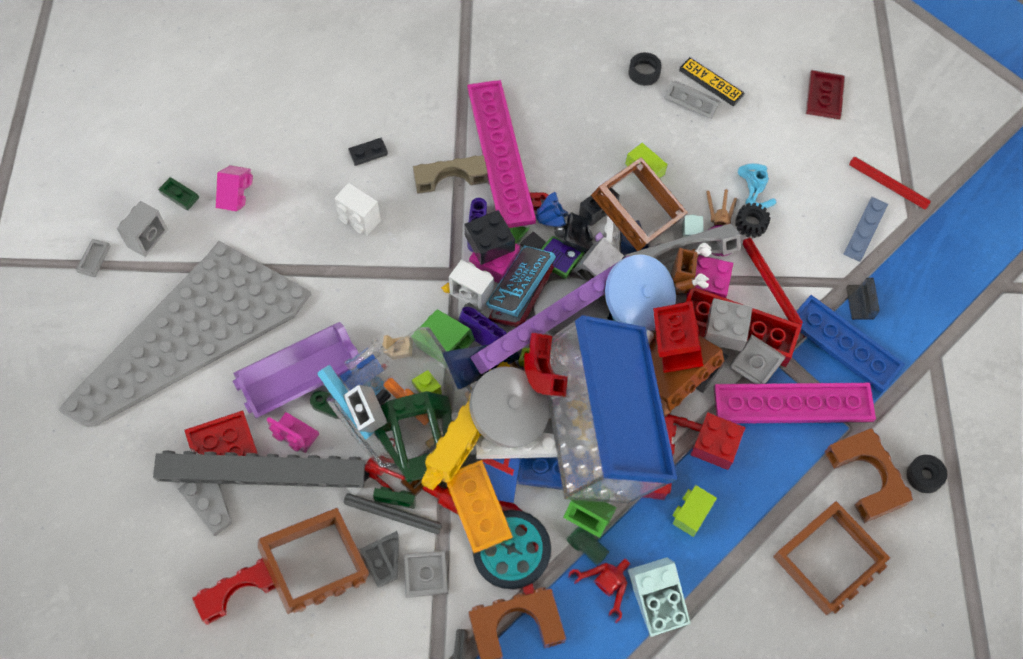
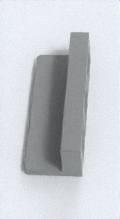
[665,80,722,119]

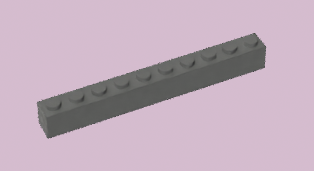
[153,450,366,488]

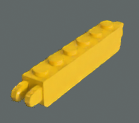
[421,362,510,490]

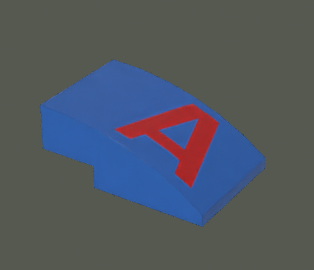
[478,458,521,503]

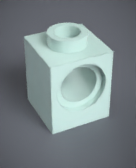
[682,215,704,238]

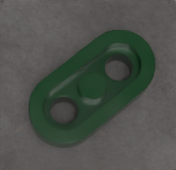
[310,391,346,419]

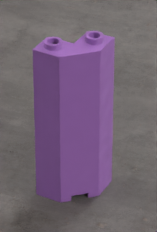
[233,322,362,418]

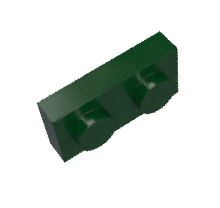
[158,177,199,211]
[373,487,416,509]

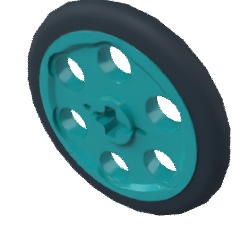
[472,510,551,590]

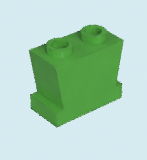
[563,488,616,538]

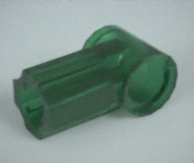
[566,526,609,566]

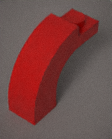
[524,333,568,397]

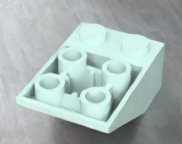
[628,557,691,637]

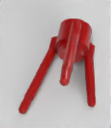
[365,457,405,492]

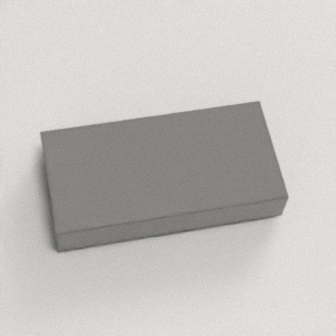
[76,239,111,277]

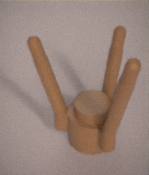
[706,189,737,226]

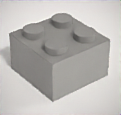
[117,201,168,257]
[704,299,752,351]

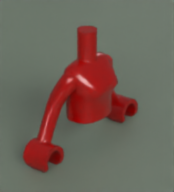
[568,559,630,623]

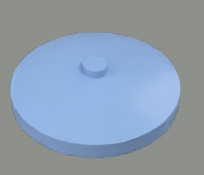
[605,255,676,332]

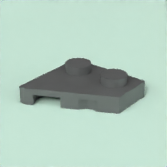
[360,531,399,588]

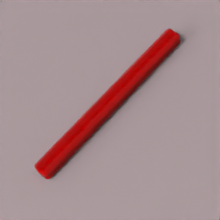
[742,238,803,325]

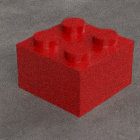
[691,412,745,470]

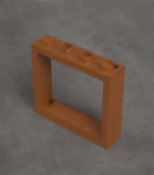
[591,157,688,251]
[773,501,890,615]
[257,508,369,615]

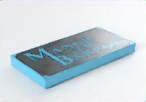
[486,245,556,317]

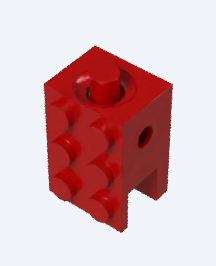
[653,301,704,373]

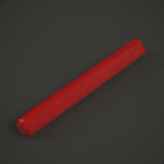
[849,156,931,209]

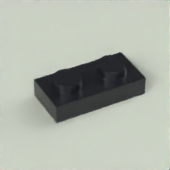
[348,137,388,166]

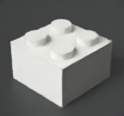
[334,183,381,236]
[449,259,494,312]

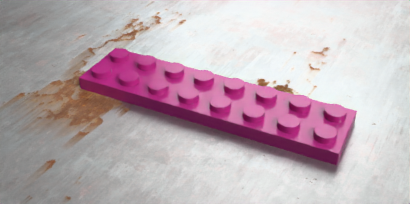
[713,383,876,423]

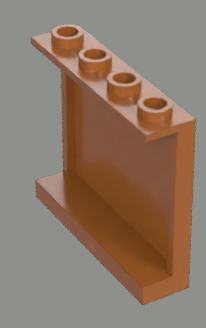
[649,331,724,411]

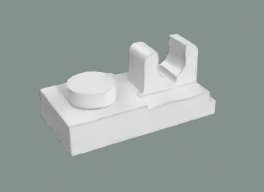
[605,217,621,252]

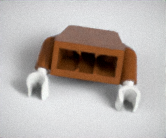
[670,243,711,295]

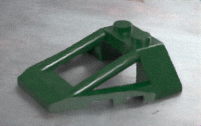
[374,391,452,482]

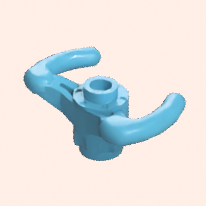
[738,163,776,209]

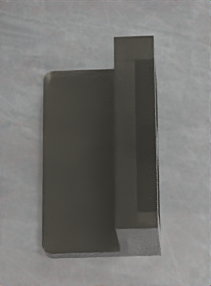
[846,278,880,320]

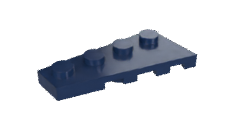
[442,344,520,390]

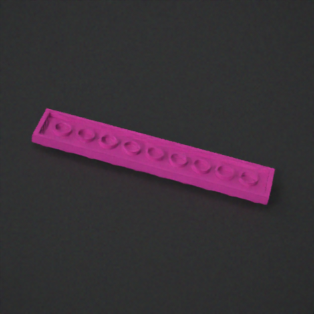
[467,80,536,228]

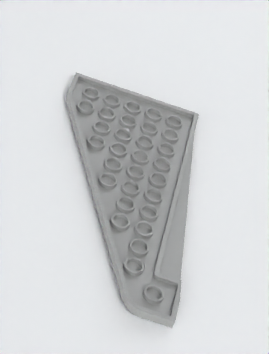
[58,241,312,427]

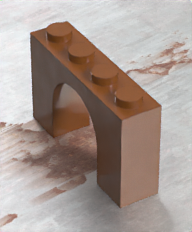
[825,428,914,523]
[468,587,566,659]

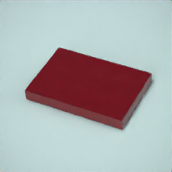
[806,70,845,120]

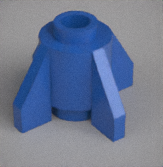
[536,192,569,227]

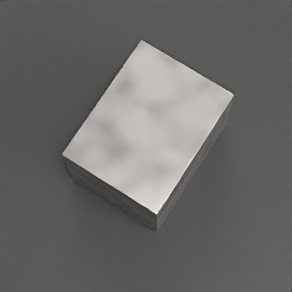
[573,237,624,281]

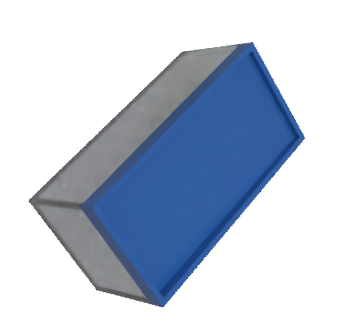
[547,315,677,504]

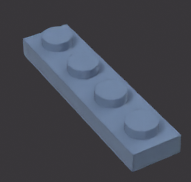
[843,197,888,262]

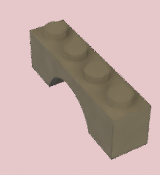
[413,155,488,194]

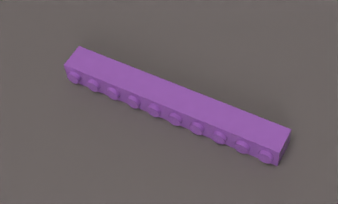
[470,255,629,374]

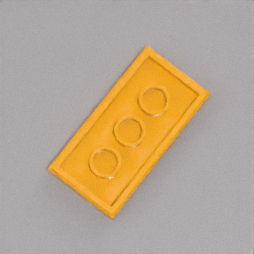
[446,460,513,554]

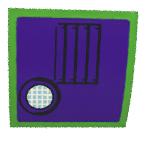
[541,236,584,279]

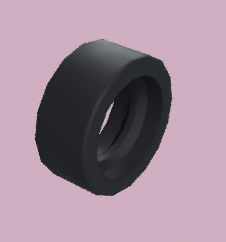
[628,52,662,86]

